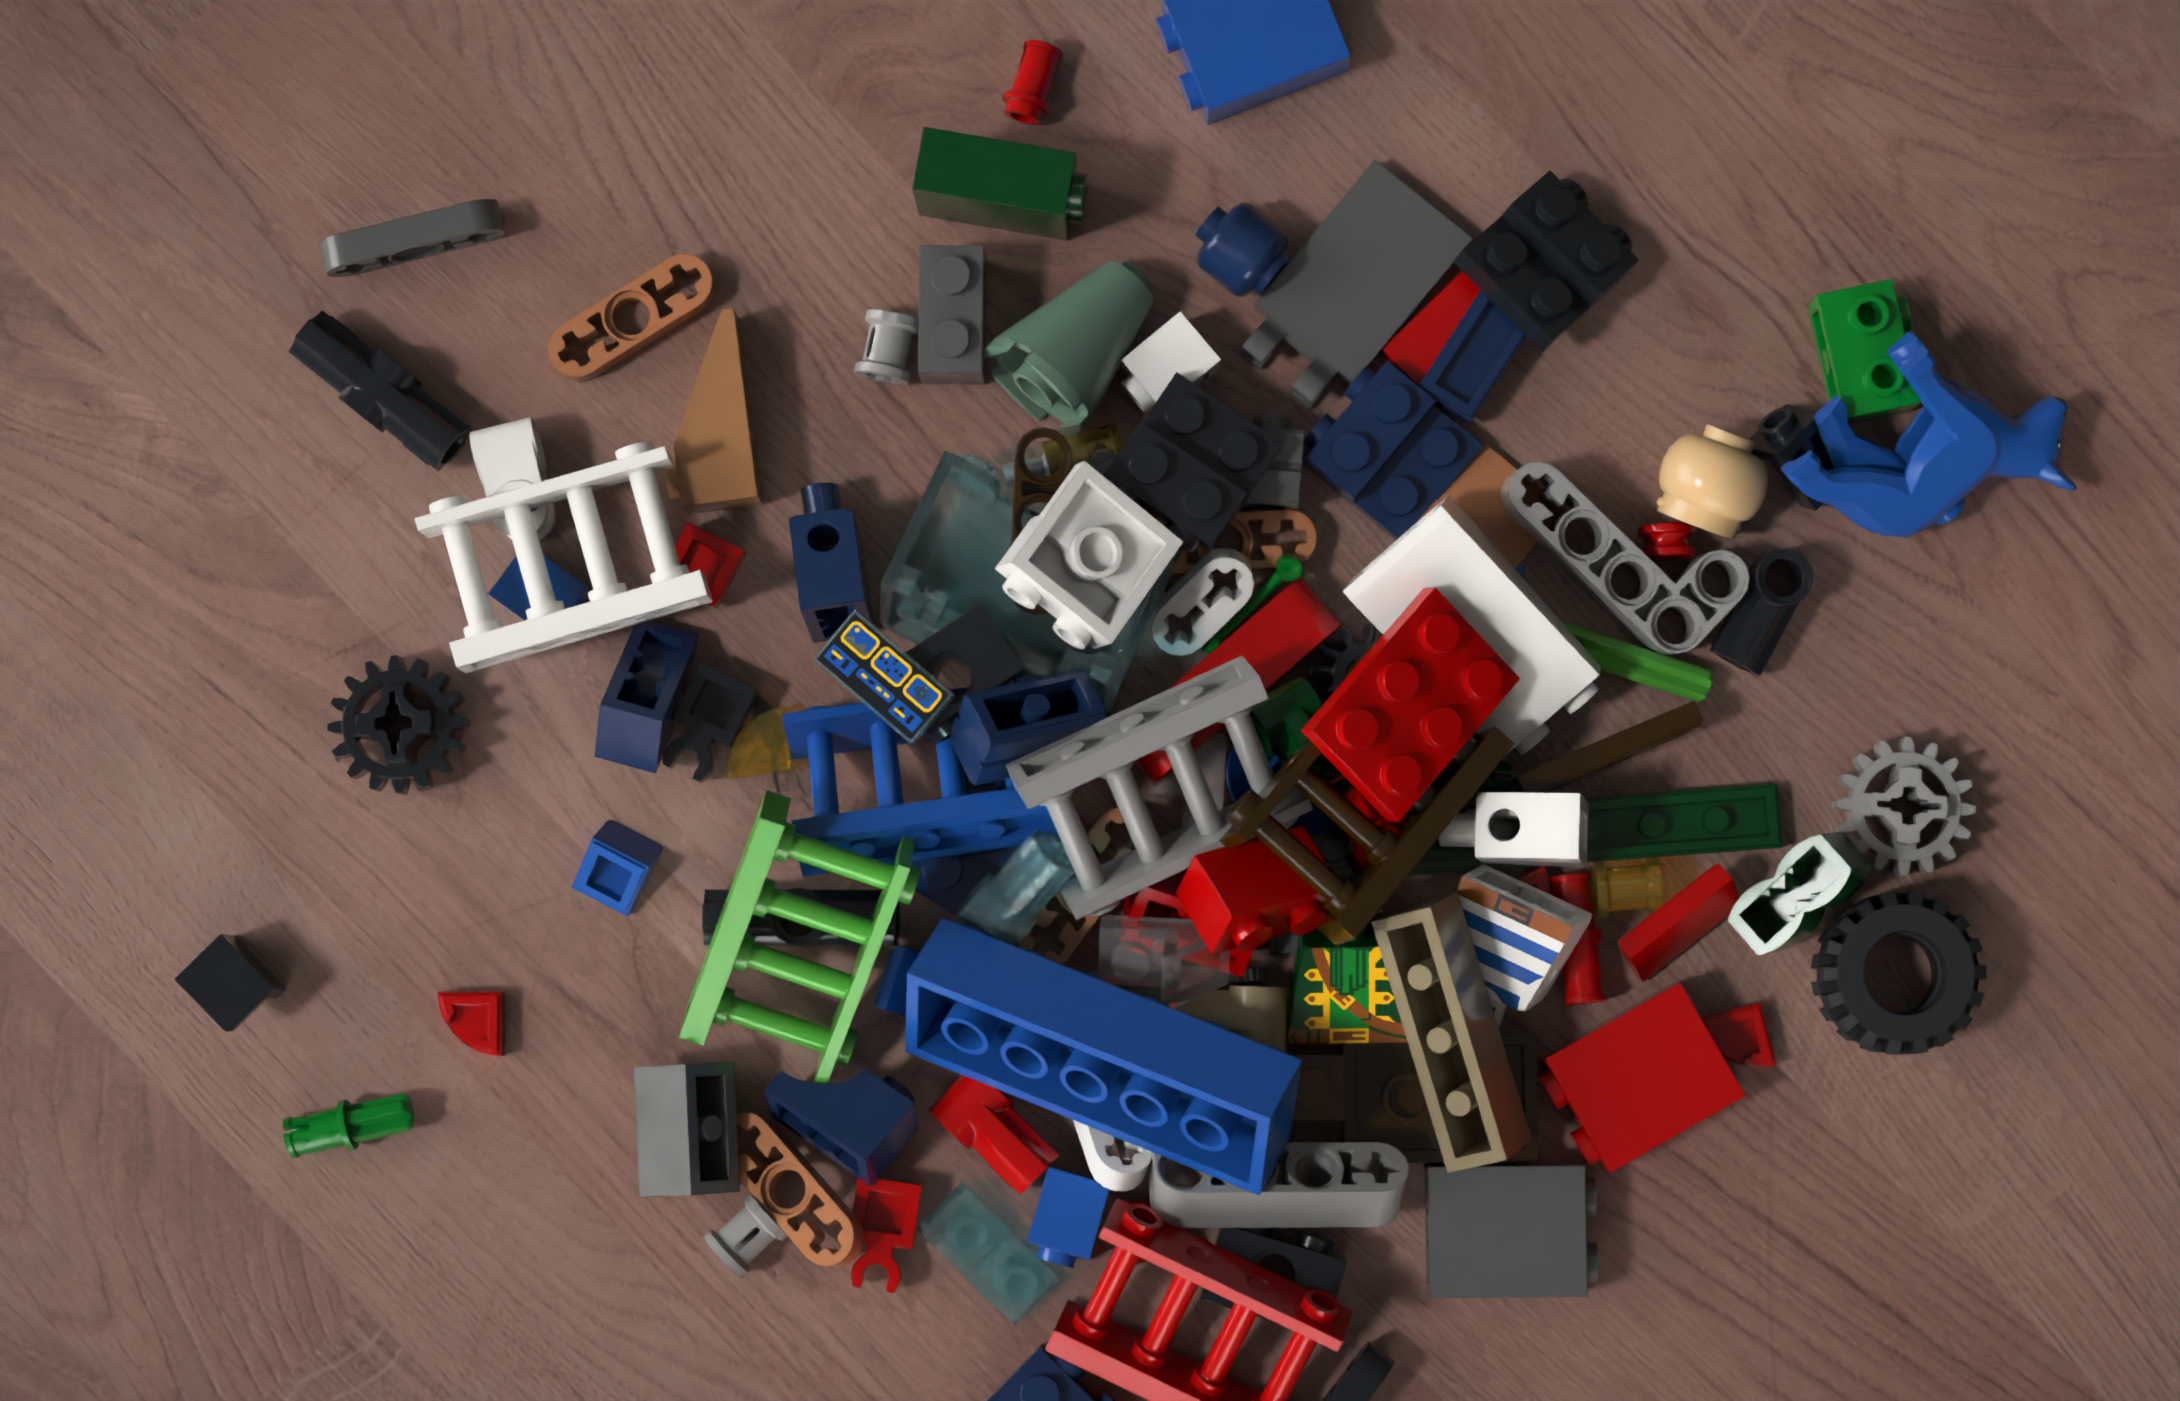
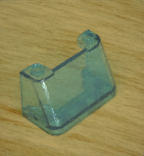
[877,450,1180,717]

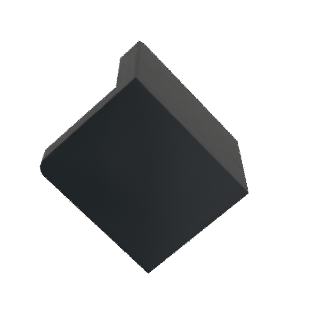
[174,934,286,1032]

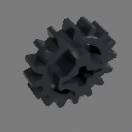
[327,655,470,795]

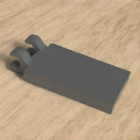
[1241,160,1473,409]

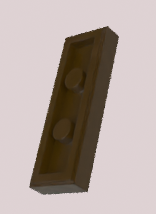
[1511,700,1703,793]

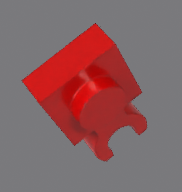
[851,1178,923,1293]

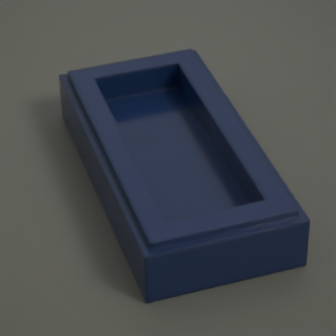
[1418,290,1526,424]

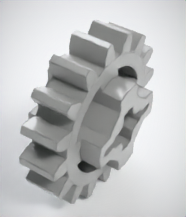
[1831,737,1976,877]

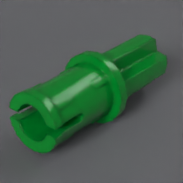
[283,1094,415,1159]

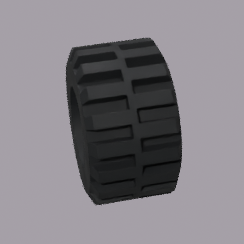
[1811,892,1987,1055]

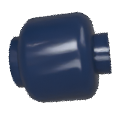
[1195,203,1292,297]

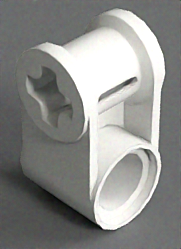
[469,417,556,541]

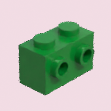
[1807,279,1921,425]

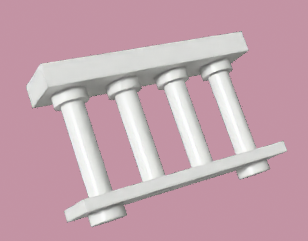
[414,441,713,673]

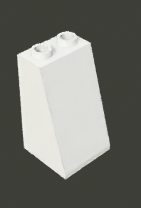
[1343,494,1601,756]

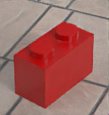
[1176,826,1328,955]

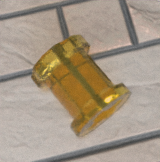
[1591,857,1663,919]

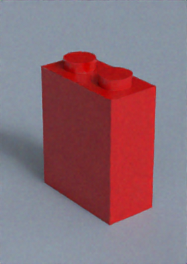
[1537,982,1745,1173]

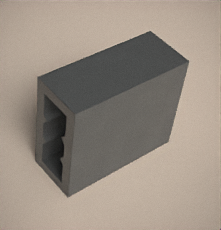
[1424,1164,1599,1298]

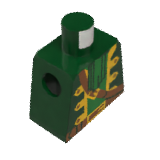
[1287,911,1408,1044]

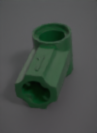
[1249,677,1354,808]

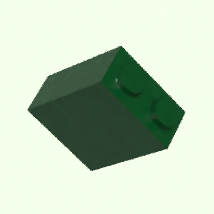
[912,127,1088,241]

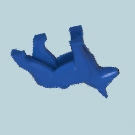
[1780,332,2077,537]

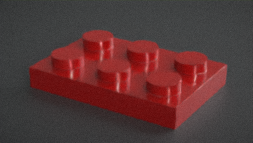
[1301,587,1520,822]

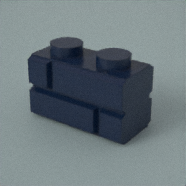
[950,668,1107,786]

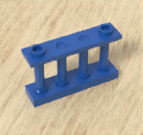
[782,677,1059,877]

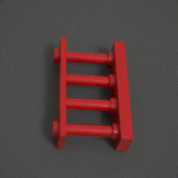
[1045,1198,1353,1401]

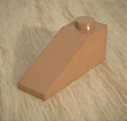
[665,308,763,515]

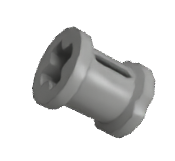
[853,309,919,386]
[703,1193,787,1279]

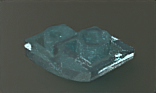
[917,1182,1060,1326]

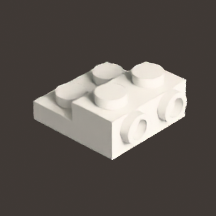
[995,461,1183,649]

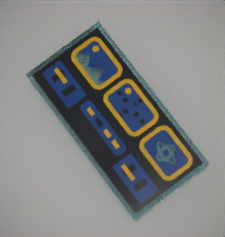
[812,609,956,745]

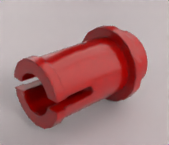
[1002,40,1064,125]

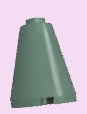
[983,261,1154,436]

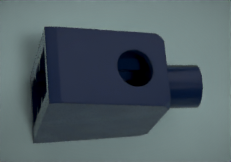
[789,482,876,643]

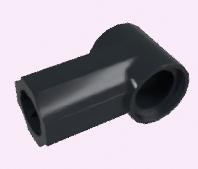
[1709,549,1813,677]

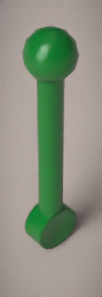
[1201,553,1303,654]

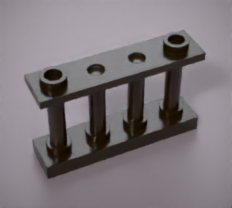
[1219,645,1515,945]

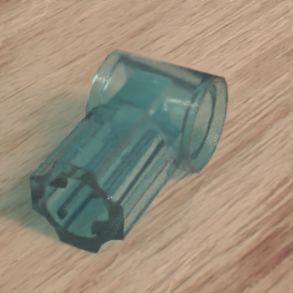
[953,829,1075,947]

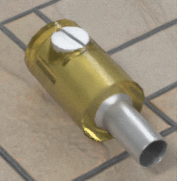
[1002,423,1122,487]

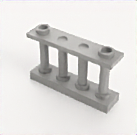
[1005,656,1313,920]

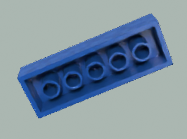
[905,918,1302,1196]

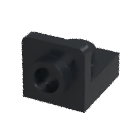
[1749,404,1834,511]

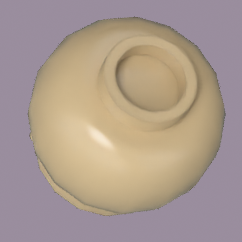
[1657,424,1768,540]

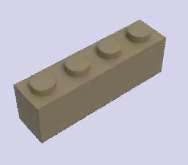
[1371,892,1532,1173]

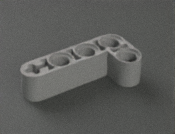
[1500,462,1750,656]
[1148,1142,1409,1228]

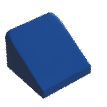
[572,820,663,917]
[874,946,919,1016]

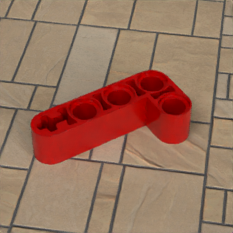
[1134,577,1343,788]

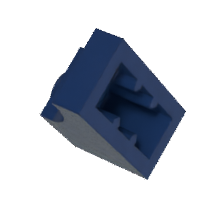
[594,621,699,773]
[765,1068,919,1187]

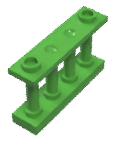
[679,790,921,1084]

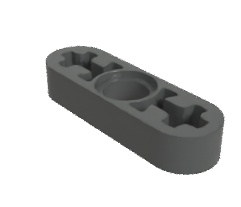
[320,199,505,277]

